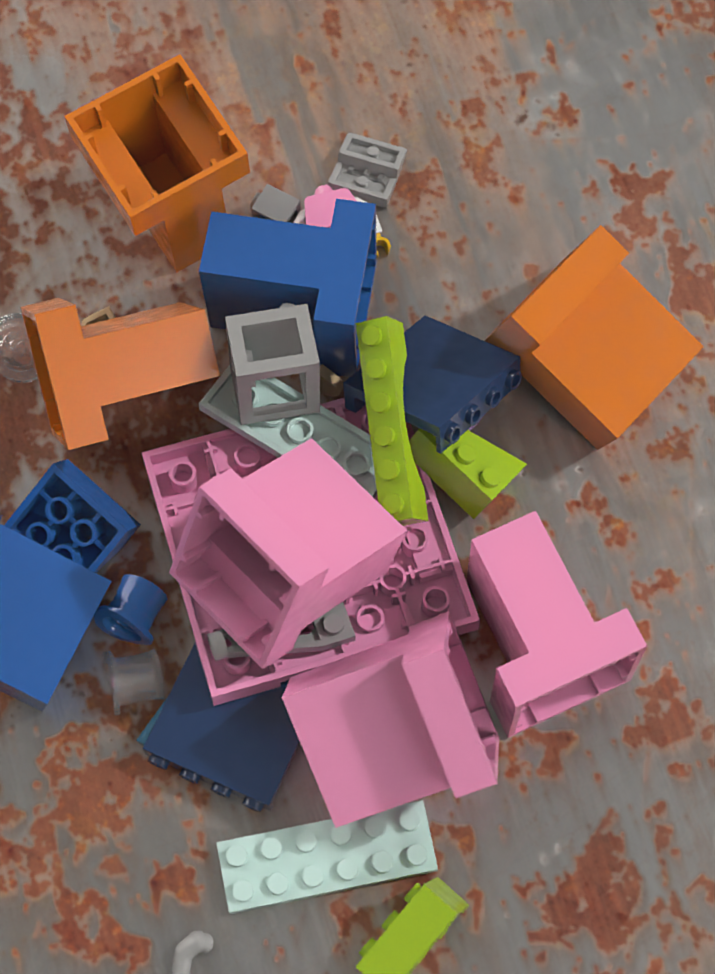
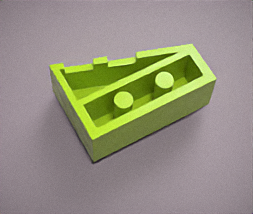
[409,428,527,519]
[356,877,470,974]

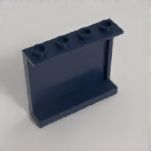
[343,315,522,454]
[142,642,300,813]

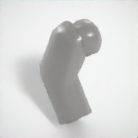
[172,930,213,974]

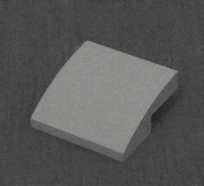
[328,132,407,208]

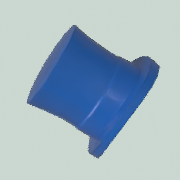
[94,574,168,645]

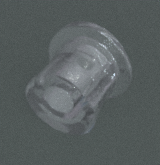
[0,313,38,383]
[102,649,165,716]

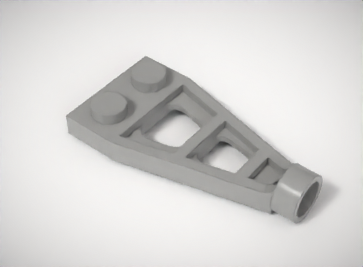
[207,602,356,661]

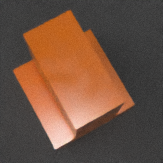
[64,54,250,272]
[484,225,704,450]
[20,298,220,450]

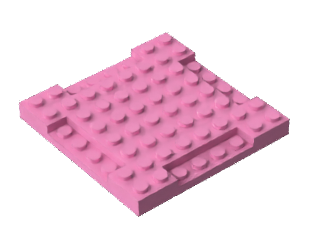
[142,398,480,706]

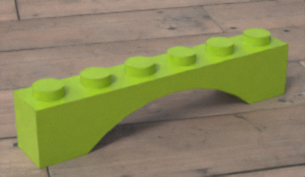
[356,316,429,526]

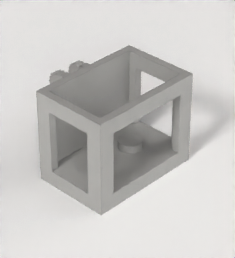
[225,302,320,425]

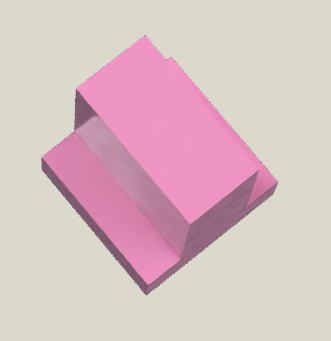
[169,438,407,669]
[466,511,647,738]
[282,612,499,828]

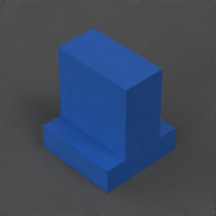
[199,198,377,377]
[0,516,111,712]

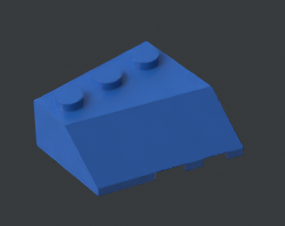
[4,459,141,573]

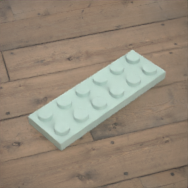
[199,365,377,499]
[217,800,438,914]

